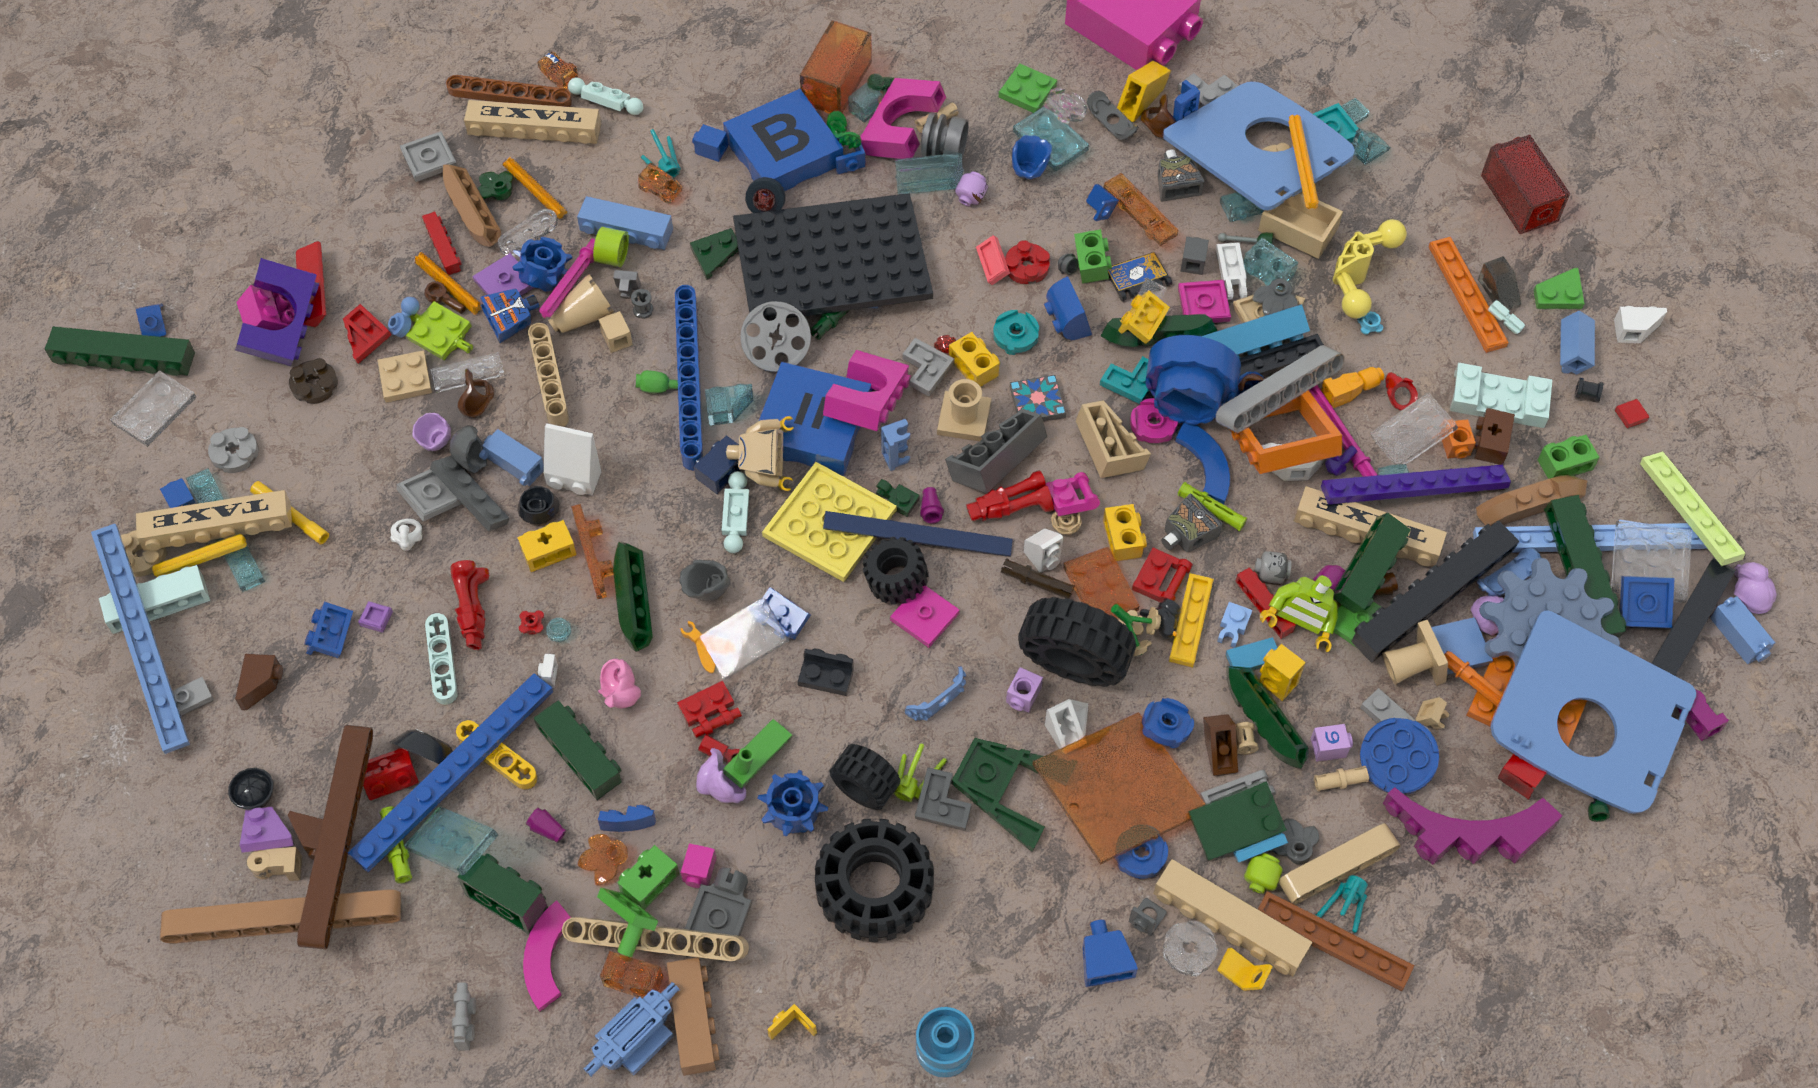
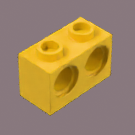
[949,332,1000,387]
[1103,504,1147,562]
[1259,644,1306,701]

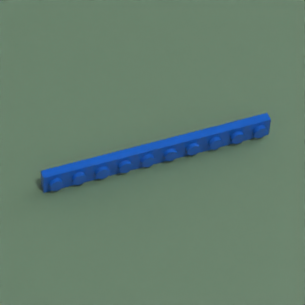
[348,673,553,872]

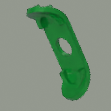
[826,111,862,149]

